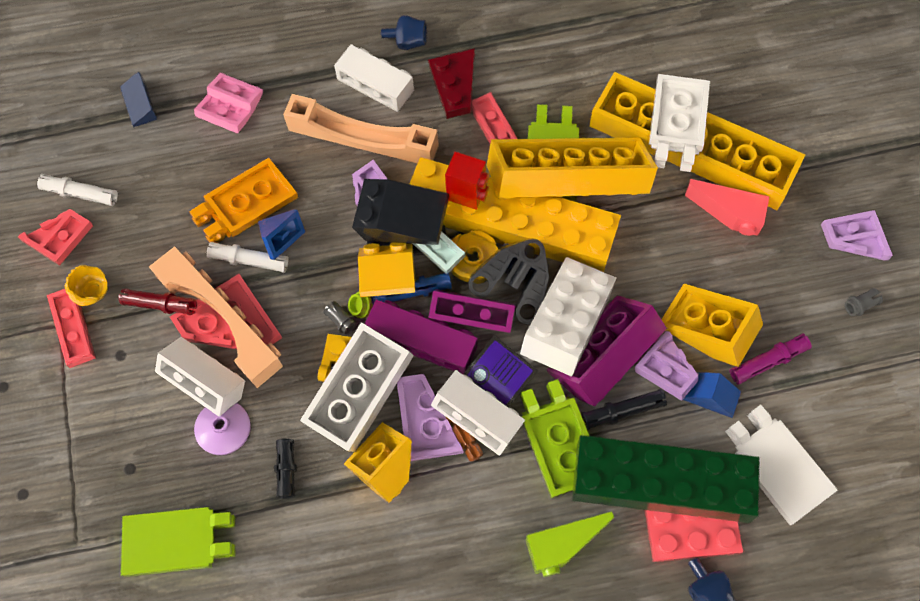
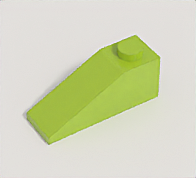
[525,512,614,577]

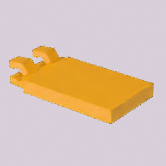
[189,158,298,243]

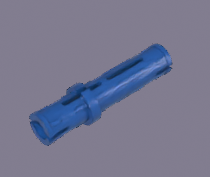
[371,273,452,305]

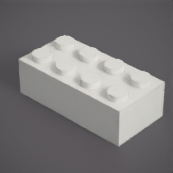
[520,257,616,376]
[300,323,414,452]

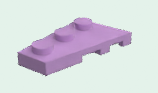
[397,374,464,461]

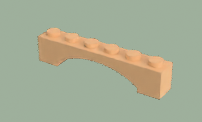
[283,94,439,164]
[149,246,283,388]

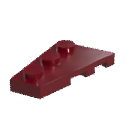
[428,48,475,119]

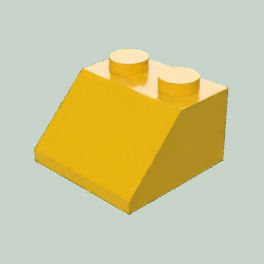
[358,242,415,297]

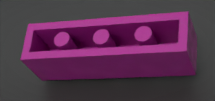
[365,300,478,375]

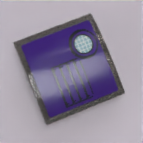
[464,335,538,407]

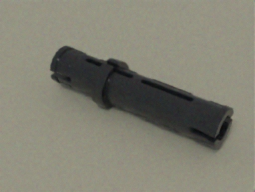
[581,389,667,430]

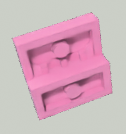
[194,73,263,133]

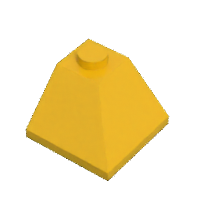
[344,422,412,503]

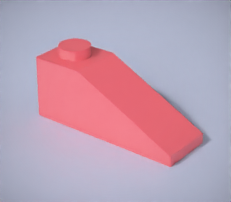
[685,179,769,236]

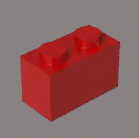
[445,152,489,210]

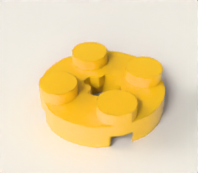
[451,230,498,284]

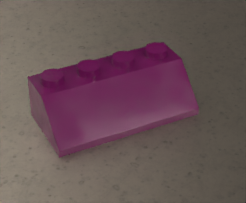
[546,295,667,406]

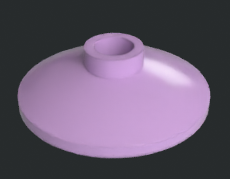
[194,403,251,455]

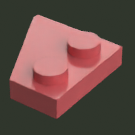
[18,209,93,266]

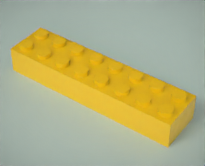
[589,72,805,210]
[409,157,621,272]

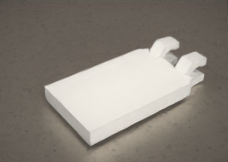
[649,74,710,172]
[725,405,838,525]

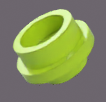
[348,292,373,318]

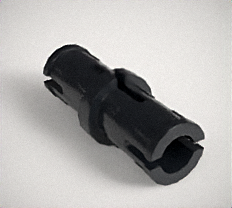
[274,438,297,499]

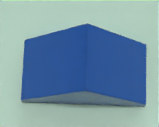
[258,209,305,260]
[683,372,741,418]

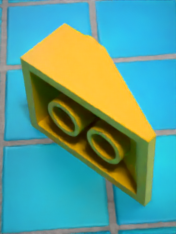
[661,284,763,367]

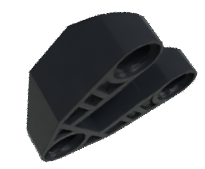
[468,238,549,324]

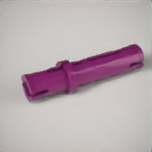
[729,333,812,385]

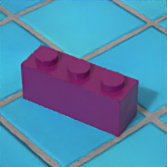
[429,289,516,333]

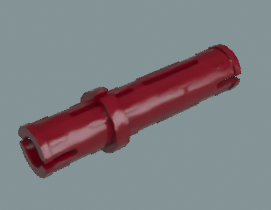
[119,288,197,315]

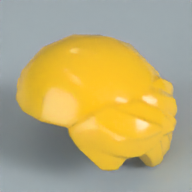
[64,265,108,306]

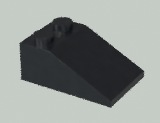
[352,179,449,245]

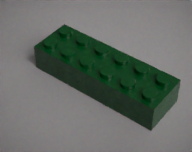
[572,435,760,523]

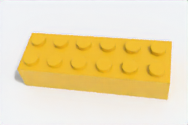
[487,138,658,198]

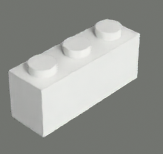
[334,45,414,112]
[155,337,245,417]
[431,370,525,456]

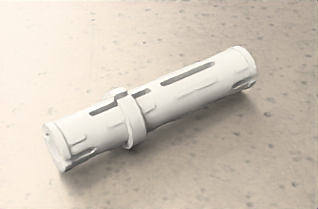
[37,174,118,206]
[207,242,289,273]

